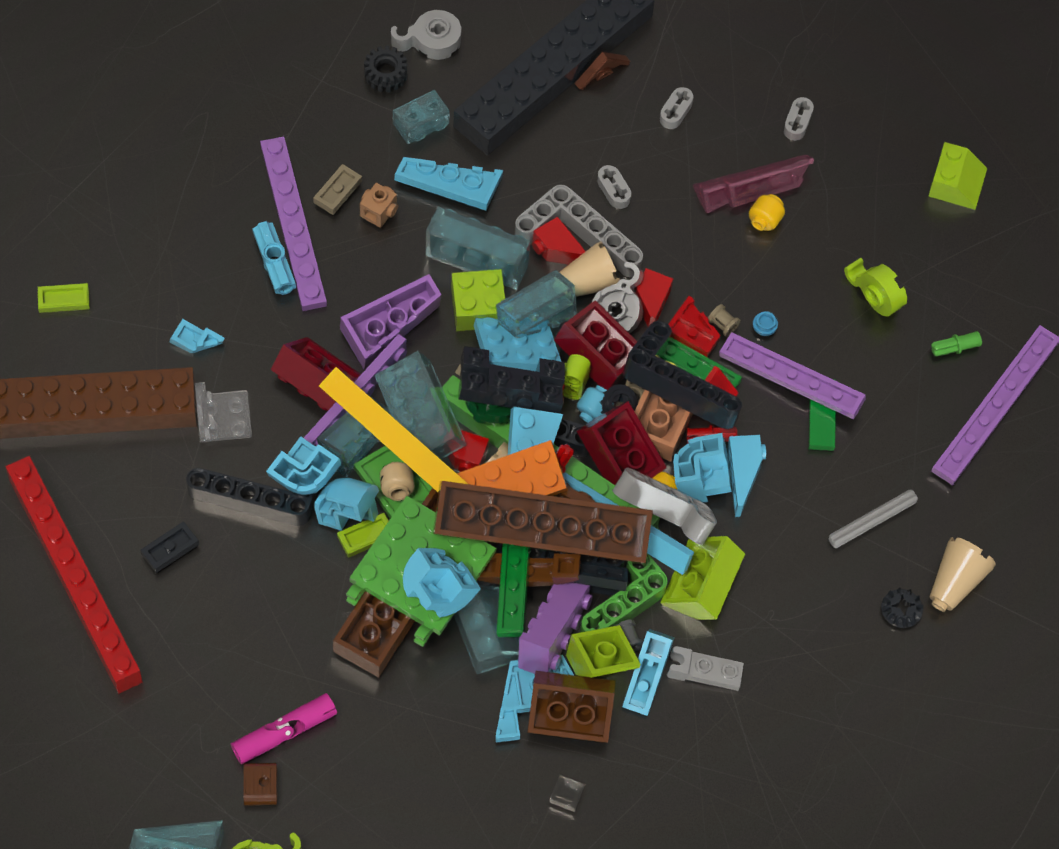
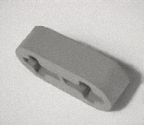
[660,87,694,129]
[784,97,814,141]
[597,165,631,209]

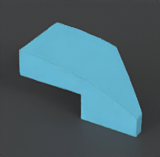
[169,319,225,353]

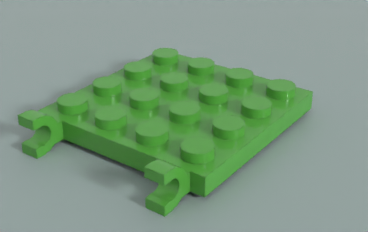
[346,496,496,647]

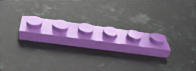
[719,332,866,419]
[304,334,407,447]

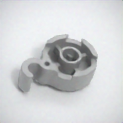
[391,10,462,60]
[592,262,643,334]

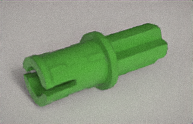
[931,331,982,357]

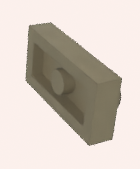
[313,164,362,215]

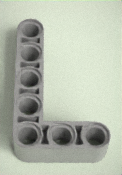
[515,185,643,277]

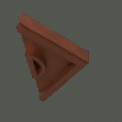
[575,52,631,90]

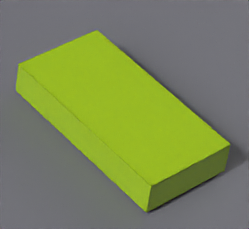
[38,283,90,313]
[337,513,389,558]

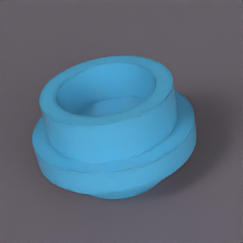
[753,311,778,336]

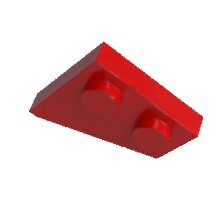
[668,296,721,357]

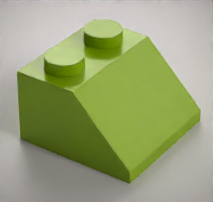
[929,142,987,210]
[566,625,641,678]

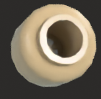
[380,462,415,501]

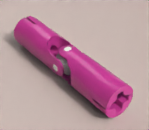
[231,693,337,765]

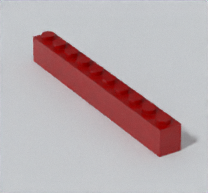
[5,456,143,694]

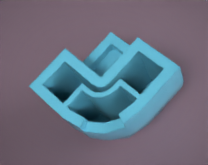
[673,433,732,502]
[266,437,341,495]
[315,478,379,531]
[403,548,481,617]

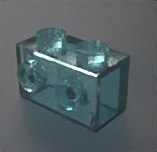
[393,90,449,144]

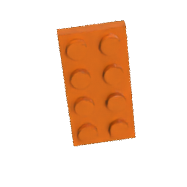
[456,440,568,496]

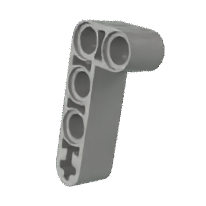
[613,468,717,545]

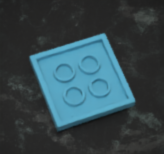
[474,317,561,371]

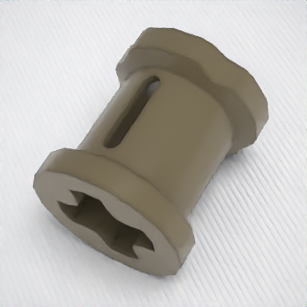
[708,304,741,337]

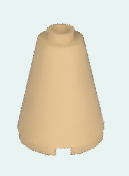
[550,241,620,300]
[930,537,996,612]

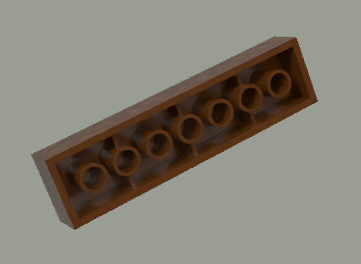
[0,367,197,439]
[433,481,653,563]
[333,488,438,678]

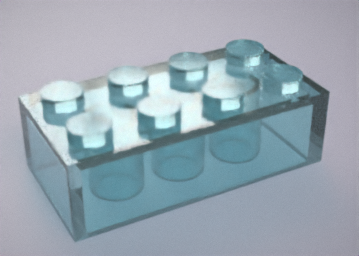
[426,207,530,290]
[375,351,467,459]

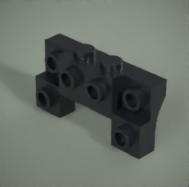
[458,346,565,414]

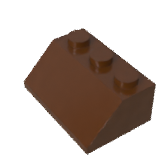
[528,670,615,743]

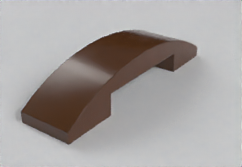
[477,553,581,587]

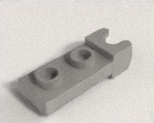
[667,646,744,691]

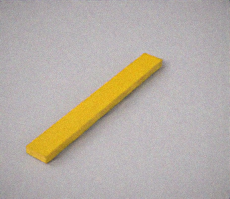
[319,367,468,492]

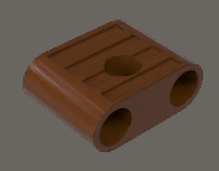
[244,763,277,806]

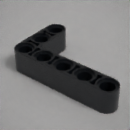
[623,321,742,429]
[186,468,319,526]

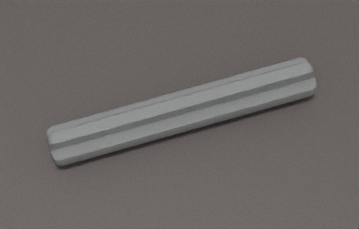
[828,490,918,548]

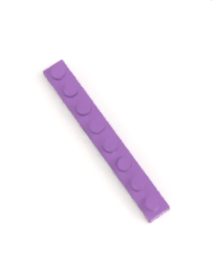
[260,137,327,311]
[931,325,1059,485]

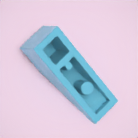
[727,435,766,517]
[622,629,675,716]

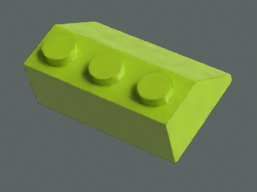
[660,536,745,620]

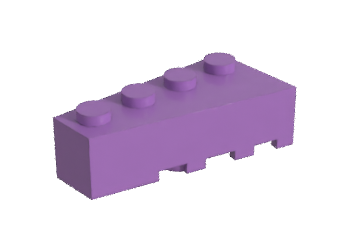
[340,274,442,370]
[518,582,593,674]

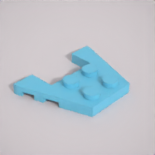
[495,655,574,742]

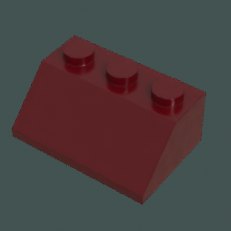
[554,300,637,390]
[271,337,361,411]
[576,401,667,485]

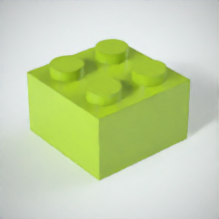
[451,269,507,331]

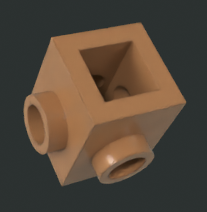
[360,183,398,228]

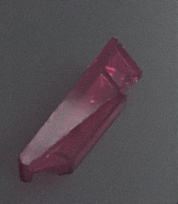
[693,155,814,213]

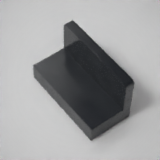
[574,561,628,596]

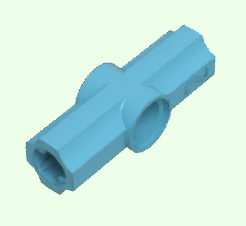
[252,221,296,295]

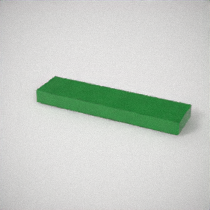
[661,337,742,389]
[497,544,530,637]

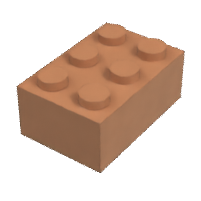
[635,389,693,462]

